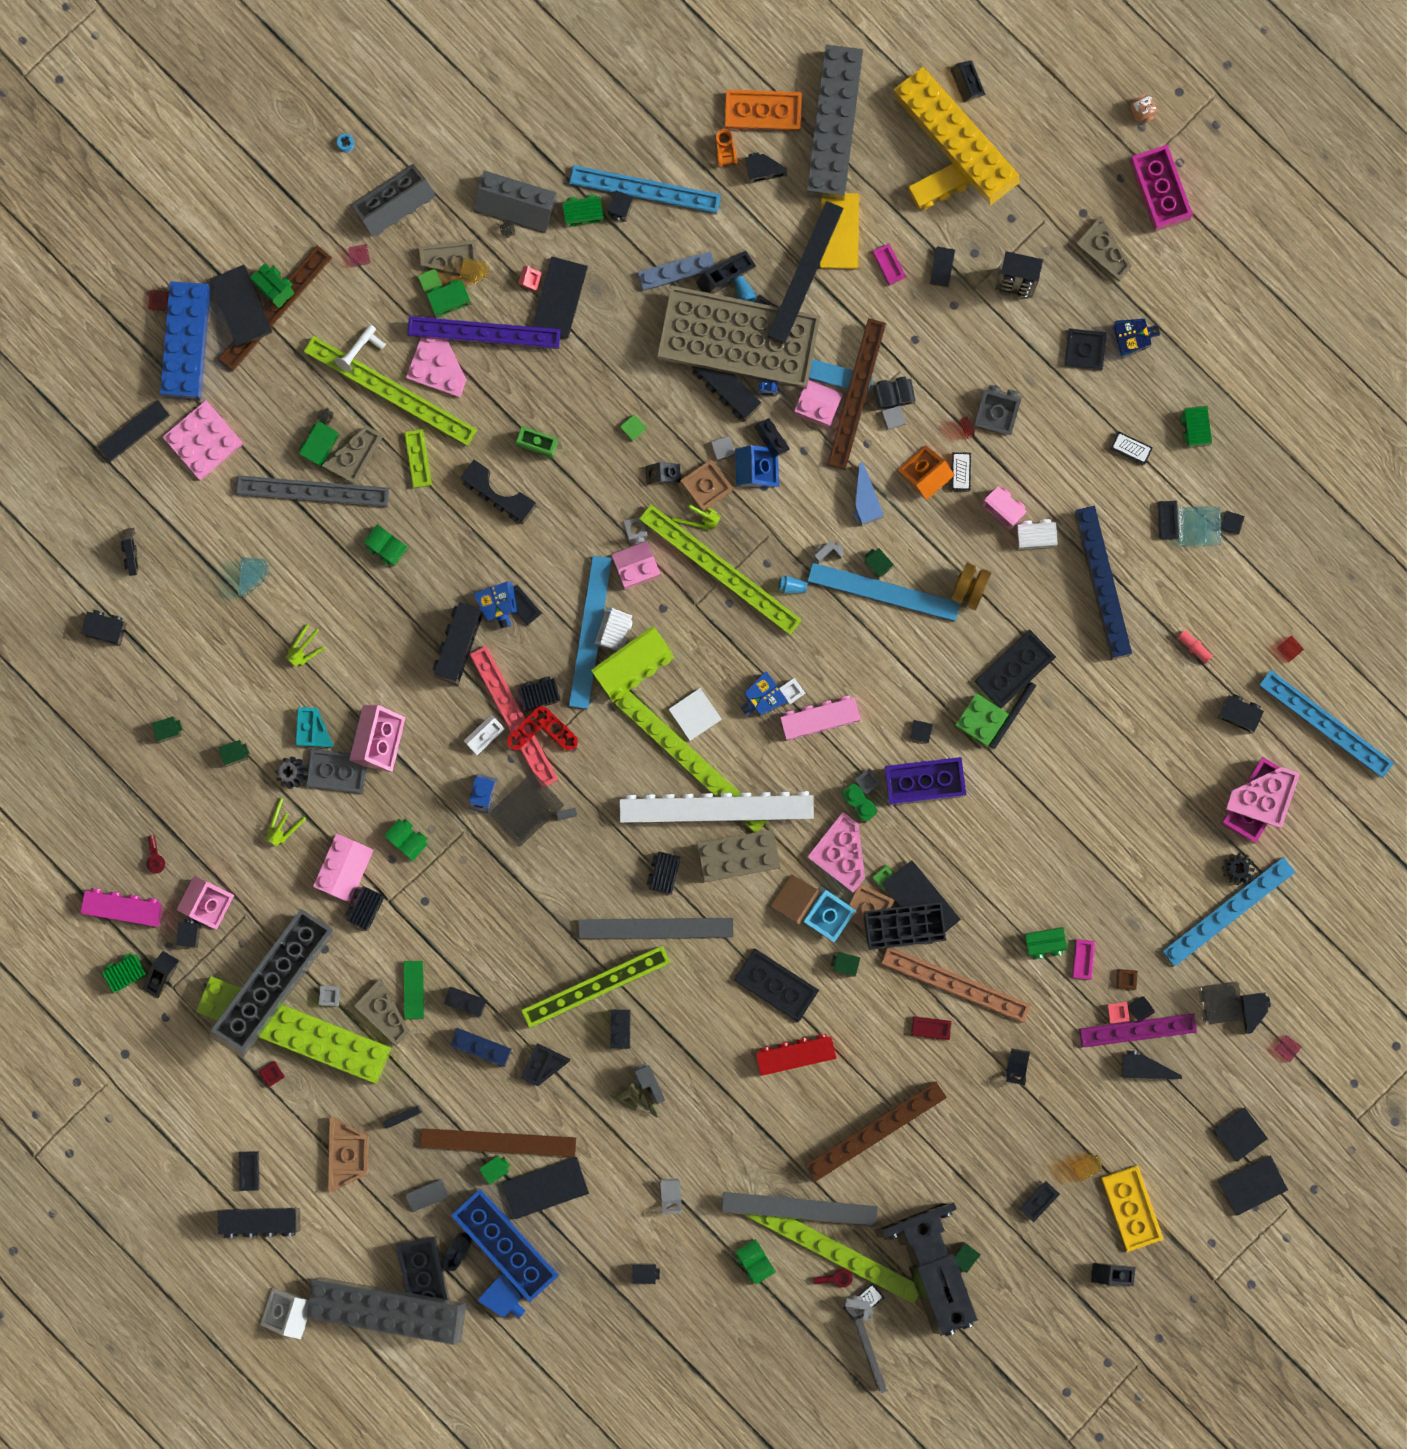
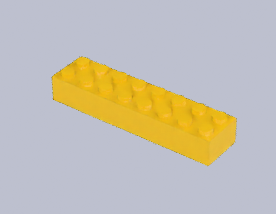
[894,67,1020,206]

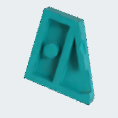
[296,707,333,748]

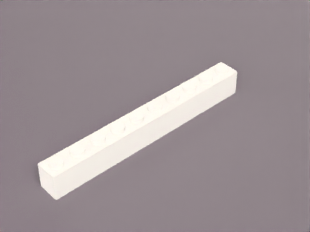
[620,791,814,822]

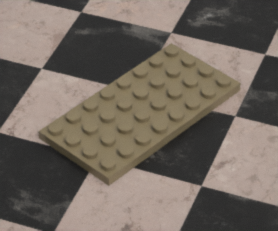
[657,285,820,389]

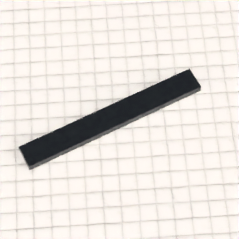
[768,201,844,344]

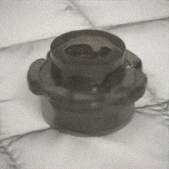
[500,220,515,238]
[317,407,334,425]

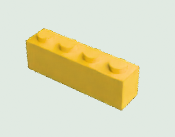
[908,164,970,210]

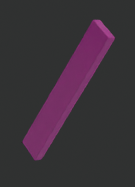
[1079,1014,1197,1048]

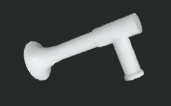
[335,325,386,372]

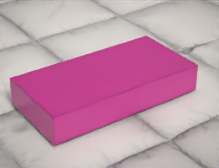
[872,244,906,286]
[1072,939,1095,980]

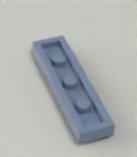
[638,251,715,291]

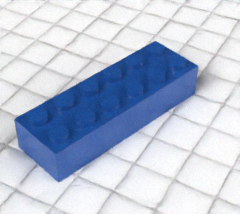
[160,281,211,401]
[451,1188,560,1302]

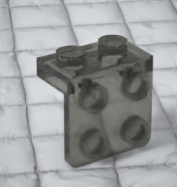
[1198,982,1244,1025]

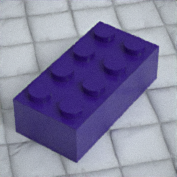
[884,757,966,806]

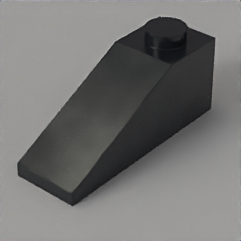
[696,251,756,294]
[1122,1051,1182,1079]

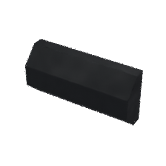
[864,902,946,950]

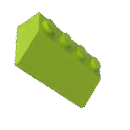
[591,625,675,702]

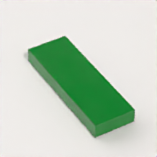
[404,961,424,1019]

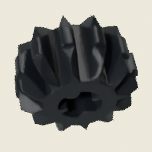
[275,756,309,789]
[1222,852,1255,885]

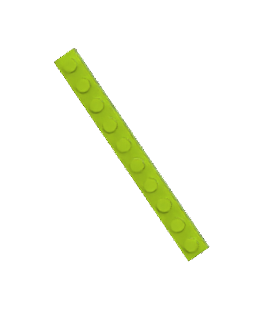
[304,335,478,447]
[639,504,802,636]
[615,691,768,833]
[743,1214,919,1304]

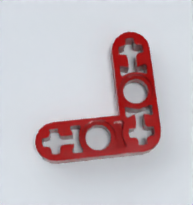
[506,706,578,752]

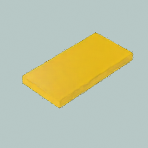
[820,193,859,269]
[1101,1165,1164,1252]

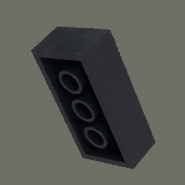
[995,251,1043,299]
[432,602,483,686]
[218,1207,301,1238]
[396,1236,450,1300]

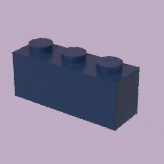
[450,1028,512,1067]

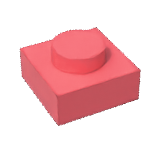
[518,266,542,291]
[1107,1002,1130,1024]

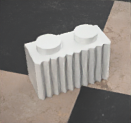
[1017,519,1058,550]
[594,608,632,652]

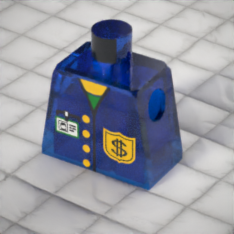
[1113,319,1160,359]

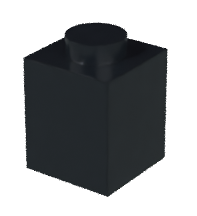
[608,190,634,222]
[176,919,201,947]
[632,1263,660,1284]

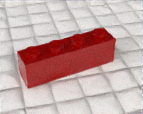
[756,1033,837,1076]

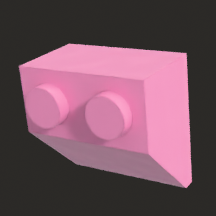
[794,380,843,429]
[982,486,1027,531]
[612,541,661,590]
[177,876,234,930]

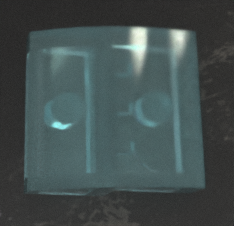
[1179,506,1221,546]

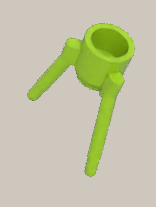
[672,495,721,531]
[285,624,325,667]
[265,797,306,846]

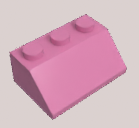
[349,705,406,772]
[313,833,374,903]

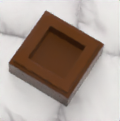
[1117,969,1138,990]

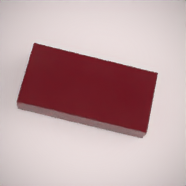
[911,1016,952,1040]

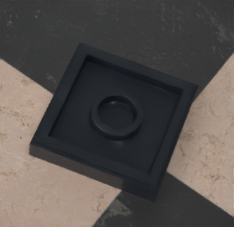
[1064,328,1107,371]
[1213,1107,1268,1162]

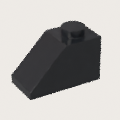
[745,152,787,184]
[142,951,179,998]
[1240,992,1271,1034]
[1091,1263,1135,1286]

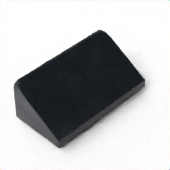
[951,60,986,102]

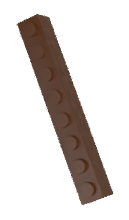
[805,1081,947,1181]

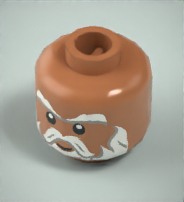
[1130,94,1158,124]

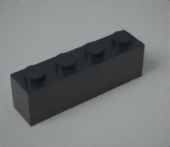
[692,366,762,421]

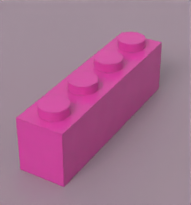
[81,888,163,927]

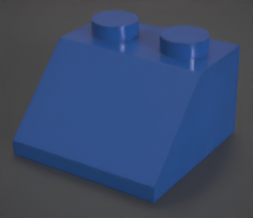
[735,445,779,488]

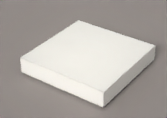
[669,688,722,741]

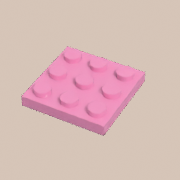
[163,400,244,481]

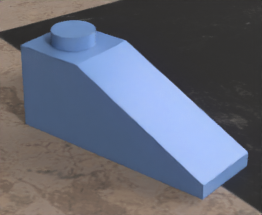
[853,462,884,526]

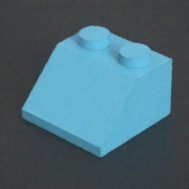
[802,886,856,942]

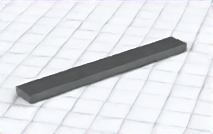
[236,475,390,507]
[579,918,733,939]
[721,1192,878,1227]

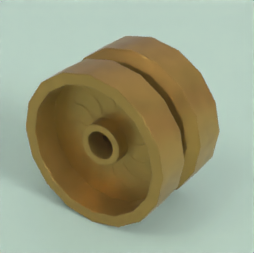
[951,562,992,611]

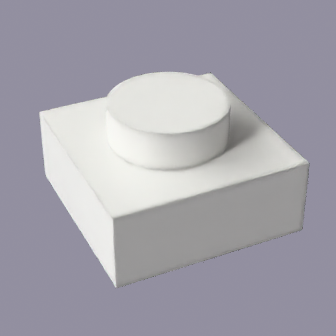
[779,678,806,705]

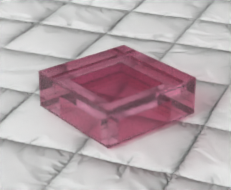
[348,244,371,267]
[1274,1035,1302,1062]

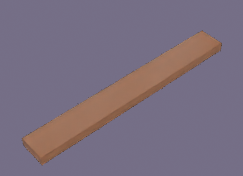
[881,947,1031,1023]

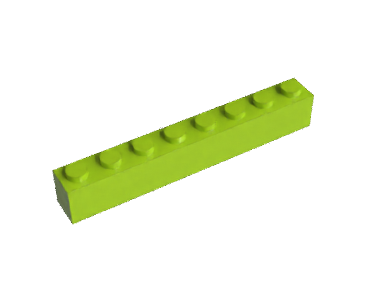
[522,945,671,1028]

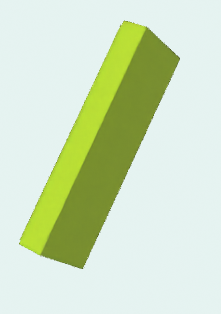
[404,429,432,489]

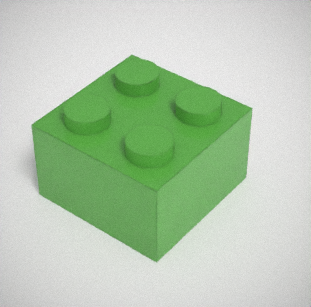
[955,693,1009,748]

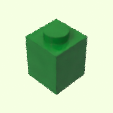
[479,1155,510,1185]

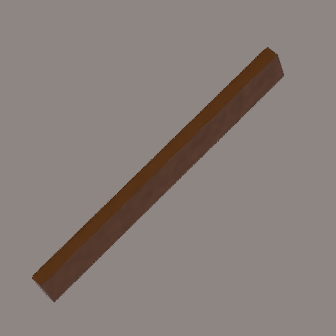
[218,245,332,372]
[827,318,886,470]
[420,1128,577,1157]

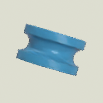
[337,133,354,153]

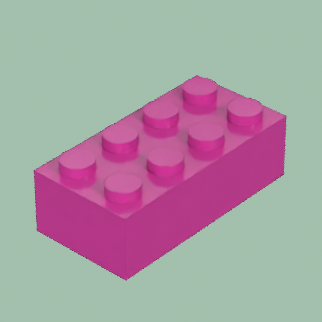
[1129,144,1193,232]
[1220,757,1280,844]

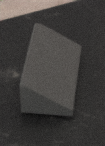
[405,1179,449,1212]

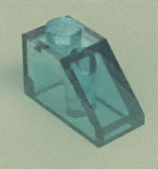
[238,557,269,598]

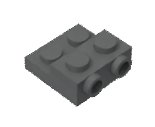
[974,384,1022,435]
[633,1063,666,1104]

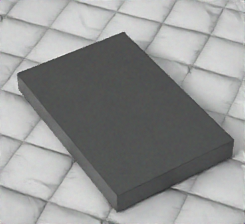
[306,749,367,794]

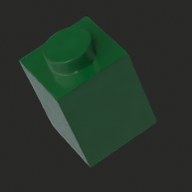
[864,548,894,579]
[152,716,183,743]
[218,740,250,767]
[830,952,861,977]
[954,1242,981,1273]

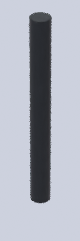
[989,682,1037,749]

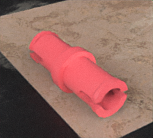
[1177,630,1213,664]

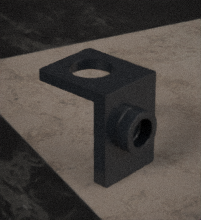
[646,462,681,485]
[1006,1048,1030,1085]

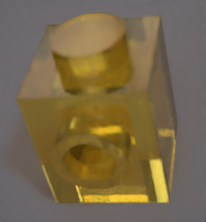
[460,258,489,284]

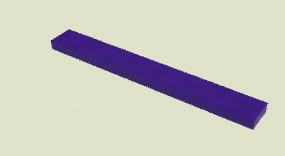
[407,316,561,349]

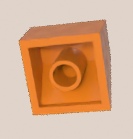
[898,445,955,500]

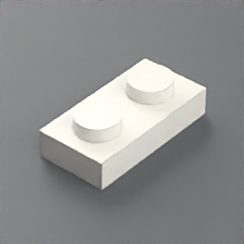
[464,715,505,755]

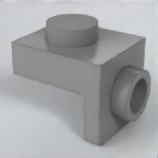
[814,541,844,563]
[845,1295,873,1322]

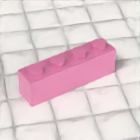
[780,695,861,741]

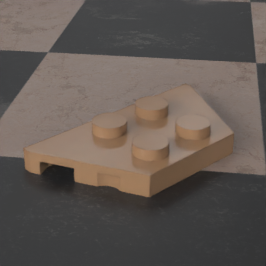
[328,1117,369,1192]

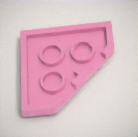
[406,337,467,398]
[1226,767,1300,829]
[808,812,865,893]

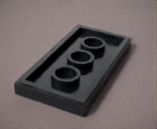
[532,256,588,339]
[210,264,273,348]
[974,630,1056,709]
[882,860,961,944]
[734,948,819,1023]
[503,1157,589,1219]

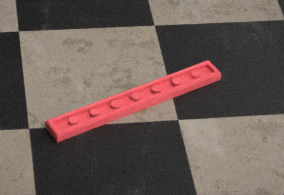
[469,645,558,789]

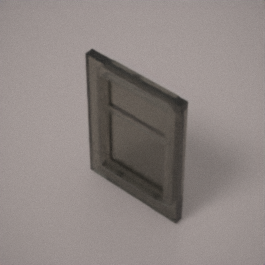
[489,771,564,847]

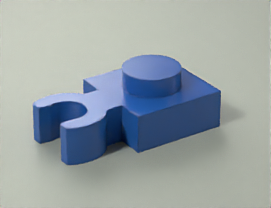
[758,382,777,396]

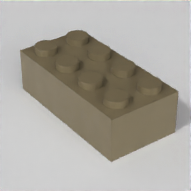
[698,829,780,882]

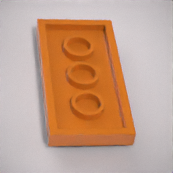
[725,89,802,131]

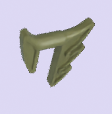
[611,1082,659,1118]

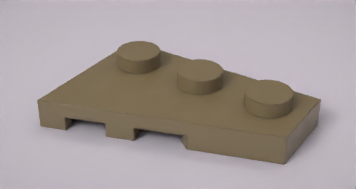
[1076,216,1132,282]
[419,240,480,278]
[322,425,384,485]
[354,978,410,1046]

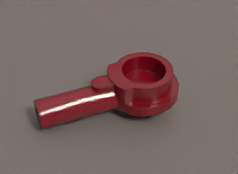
[146,835,166,874]
[814,1268,853,1288]

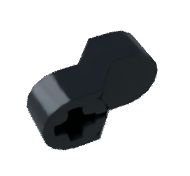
[442,1232,472,1271]

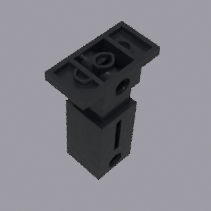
[874,1202,978,1337]

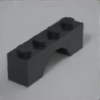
[461,459,537,524]

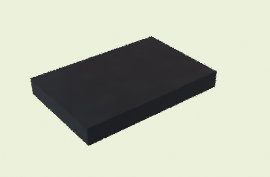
[1218,1155,1288,1216]

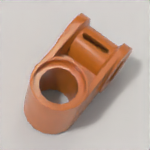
[716,129,738,167]

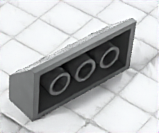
[351,164,436,237]
[474,170,557,233]

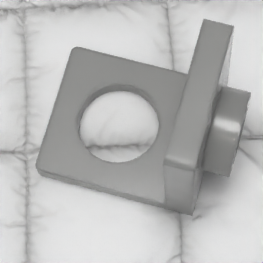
[624,517,648,545]
[660,1178,682,1214]

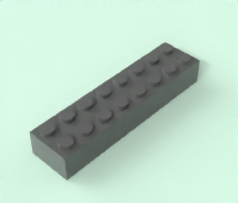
[806,44,863,201]
[211,909,333,1059]
[307,1277,466,1345]

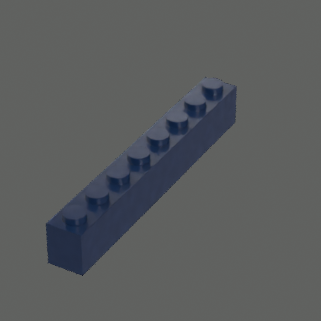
[1074,505,1132,660]

